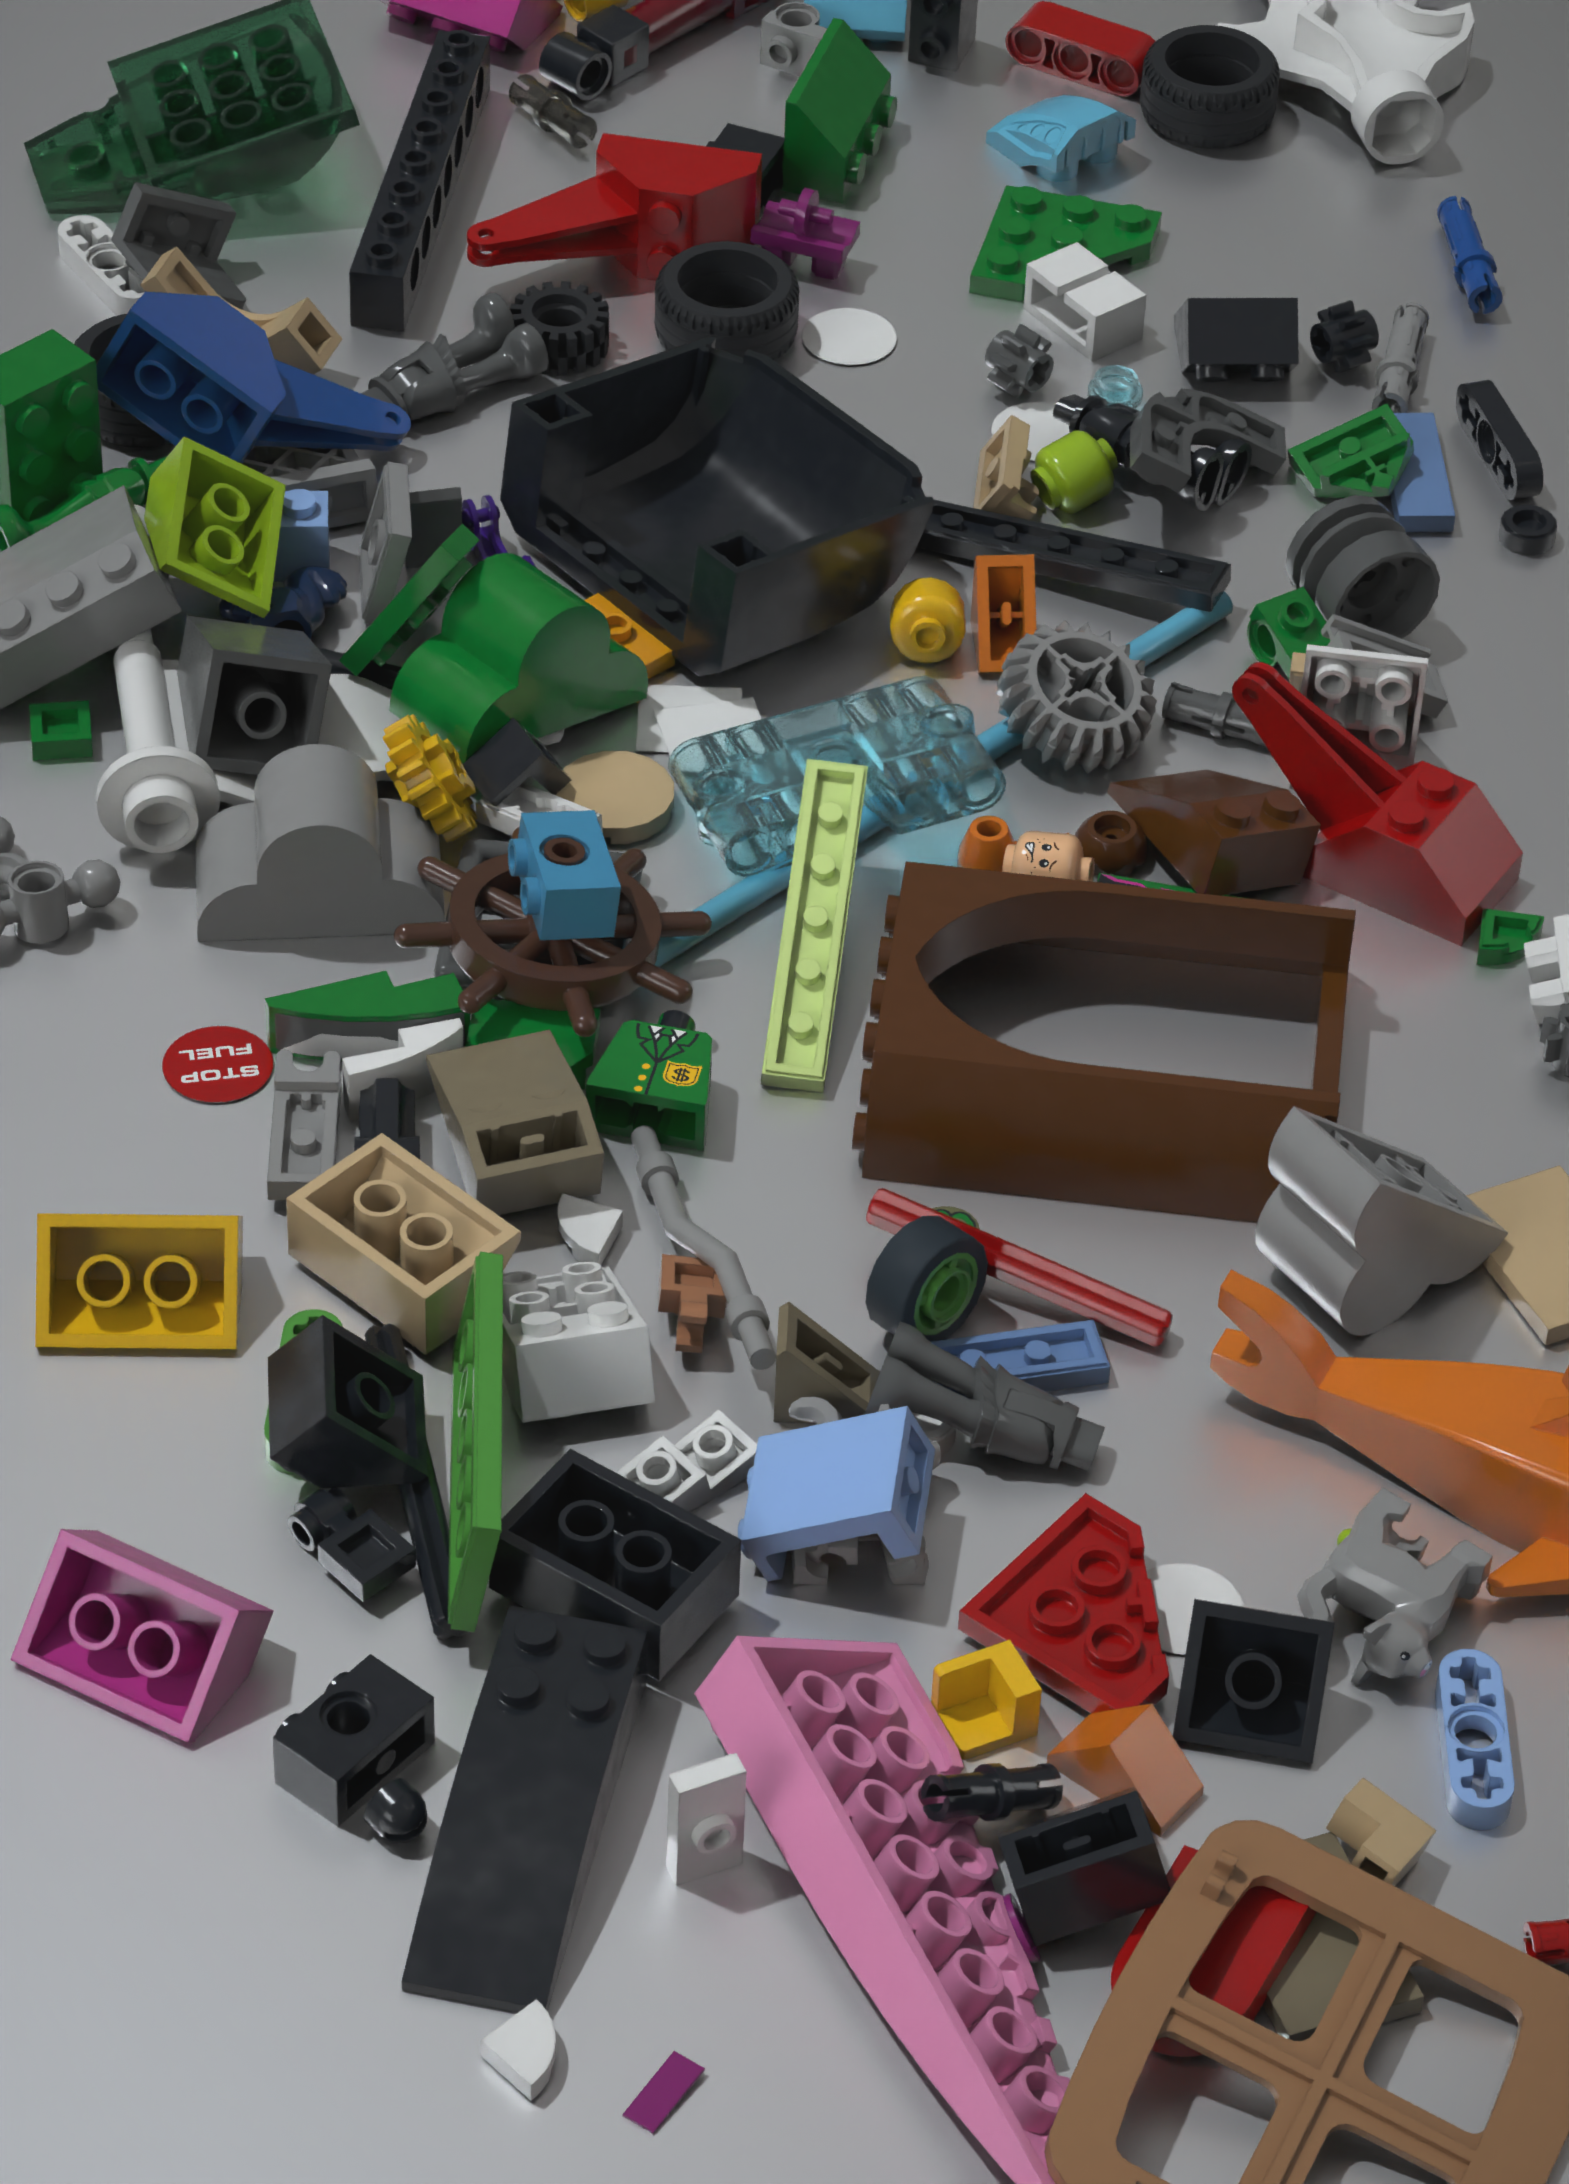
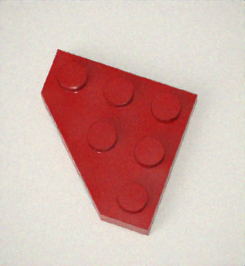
[958,1493,1169,1713]

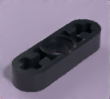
[1456,380,1543,500]

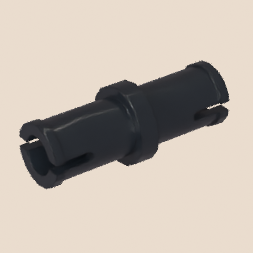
[921,1763,1063,1821]

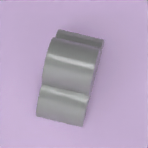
[195,744,445,942]
[1255,1106,1508,1336]

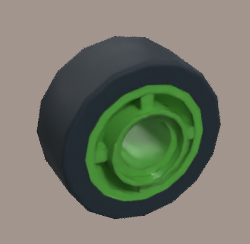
[865,1216,988,1342]

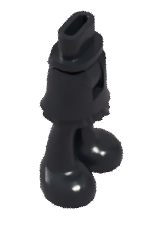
[1053,394,1252,511]

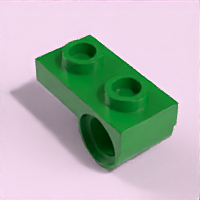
[1247,587,1330,679]

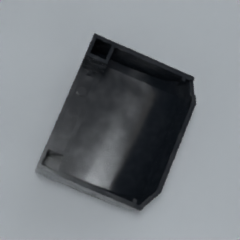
[500,336,934,676]

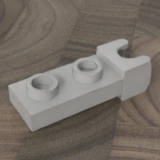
[267,1049,342,1200]

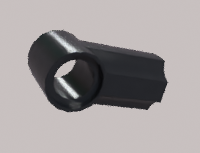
[354,1078,420,1159]

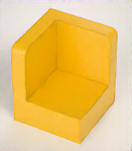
[931,1640,1042,1760]

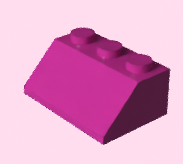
[379,0,563,53]
[10,1529,274,1743]

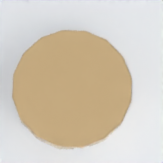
[556,751,674,845]

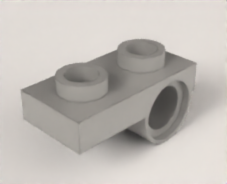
[760,2,863,77]

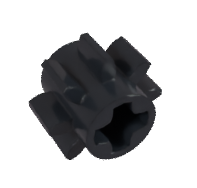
[1310,300,1379,373]

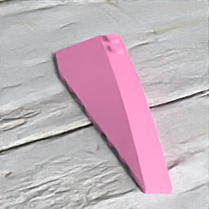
[694,1636,1070,2184]

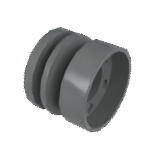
[1285,495,1440,638]

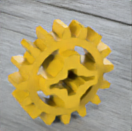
[383,714,478,842]

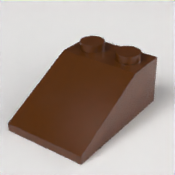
[1107,769,1321,896]

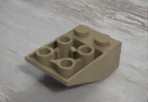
[426,1030,604,1215]

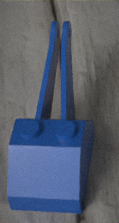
[96,291,411,464]

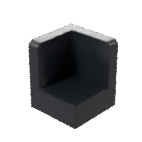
[463,718,571,806]

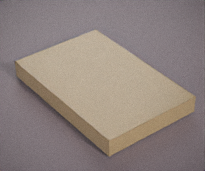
[1466,1165,1569,1346]

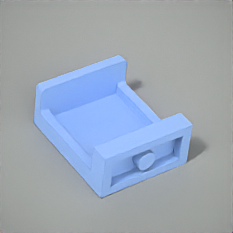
[738,1406,935,1582]

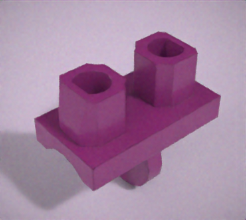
[750,188,860,280]

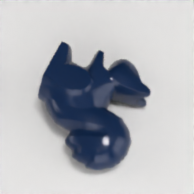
[219,566,347,640]

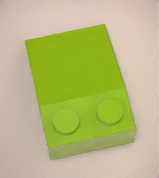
[144,437,286,618]

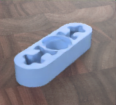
[1435,1649,1515,1830]

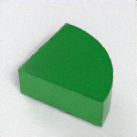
[1476,909,1544,965]

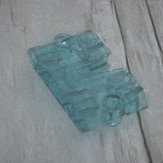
[668,676,1006,877]

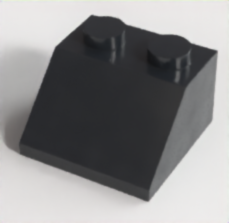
[1174,298,1299,382]
[268,1315,428,1489]

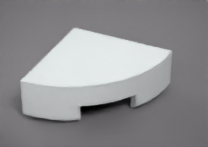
[558,1193,623,1265]
[481,1999,556,2100]

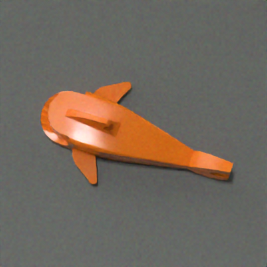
[1210,1270,1569,1597]

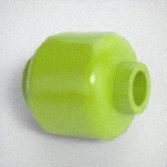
[1030,430,1118,514]

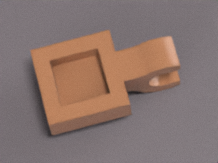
[658,1254,726,1354]

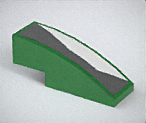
[265,971,470,1062]

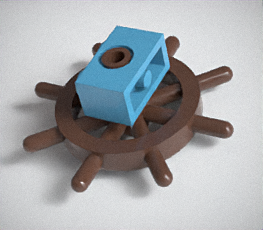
[394,810,712,1037]

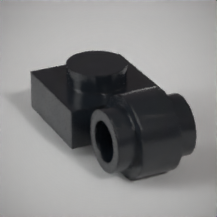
[288,1487,416,1602]

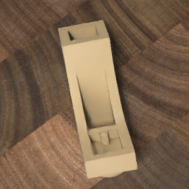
[140,246,342,374]

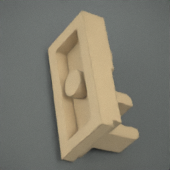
[973,415,1039,520]

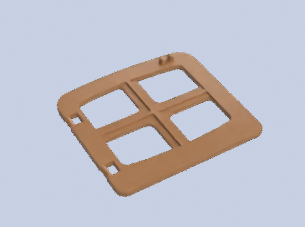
[1044,1820,1569,2184]

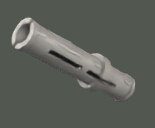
[1372,302,1429,413]

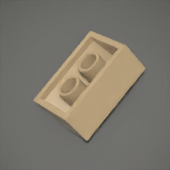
[286,1133,521,1355]

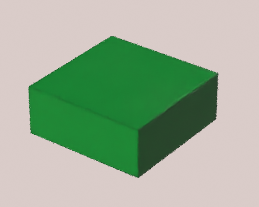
[29,700,93,761]

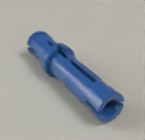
[1437,196,1503,314]

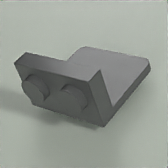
[111,182,246,309]

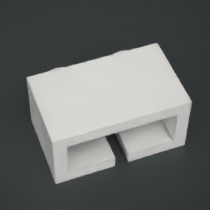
[1023,242,1147,362]

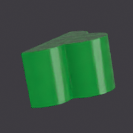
[389,553,648,764]

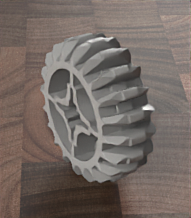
[996,620,1157,774]

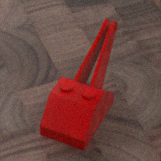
[467,133,762,281]
[1232,662,1523,947]

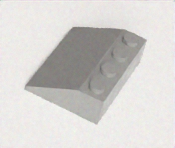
[0,485,182,709]

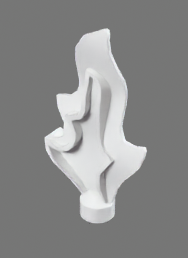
[1217,0,1475,165]

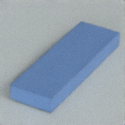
[1390,413,1455,532]
[931,1320,1110,1397]

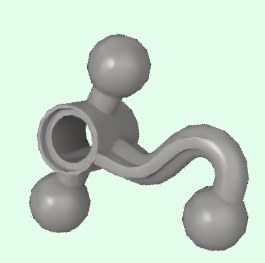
[0,816,120,944]

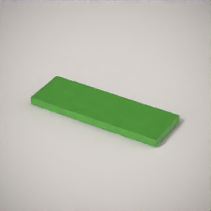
[448,1252,503,1632]

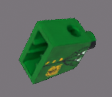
[586,1010,712,1151]

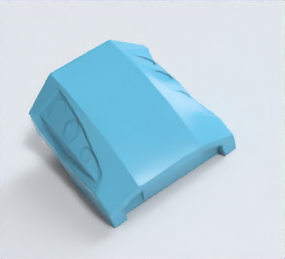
[986,95,1136,182]

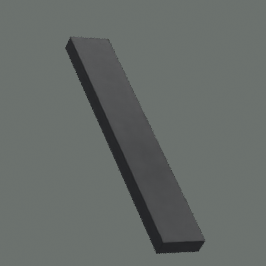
[917,500,1231,612]

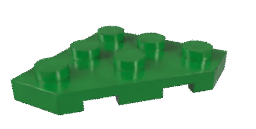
[969,185,1162,302]
[339,524,480,677]

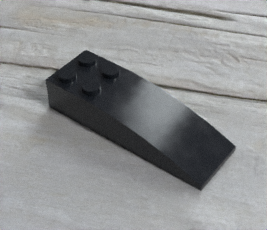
[401,1605,647,2013]

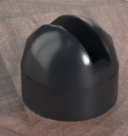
[364,1778,427,1843]

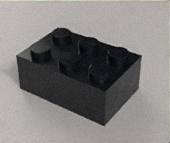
[489,1448,741,1681]

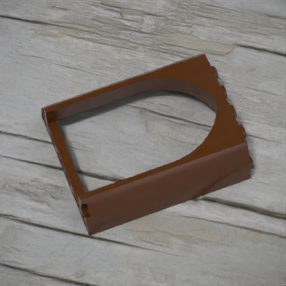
[852,861,1356,1223]

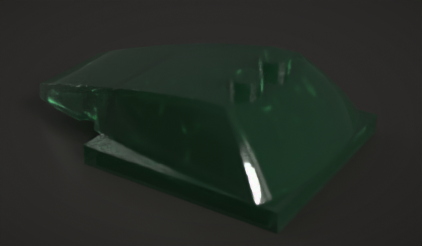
[24,0,360,214]

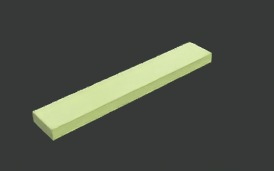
[761,759,868,1093]

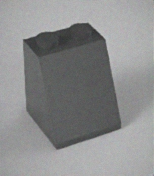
[177,616,332,775]

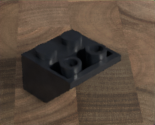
[998,1787,1171,1946]

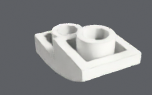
[342,1018,463,1121]
[616,1409,757,1512]

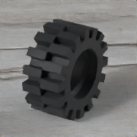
[510,281,609,376]

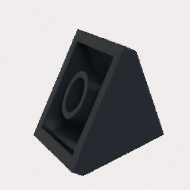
[1173,1599,1335,1763]

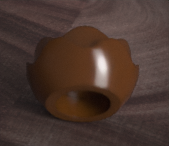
[1075,811,1148,877]

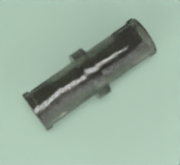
[509,74,597,149]

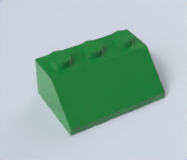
[782,18,897,203]

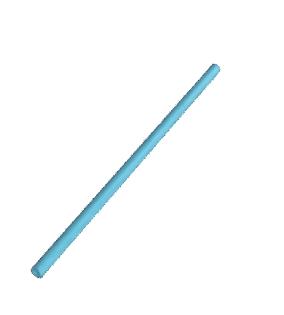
[655,592,1233,967]

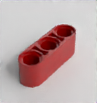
[1005,1,1156,97]

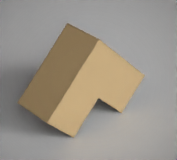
[1326,1778,1437,1886]

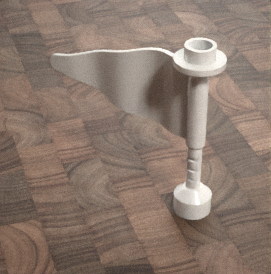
[96,504,564,853]

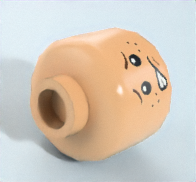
[1002,831,1094,882]

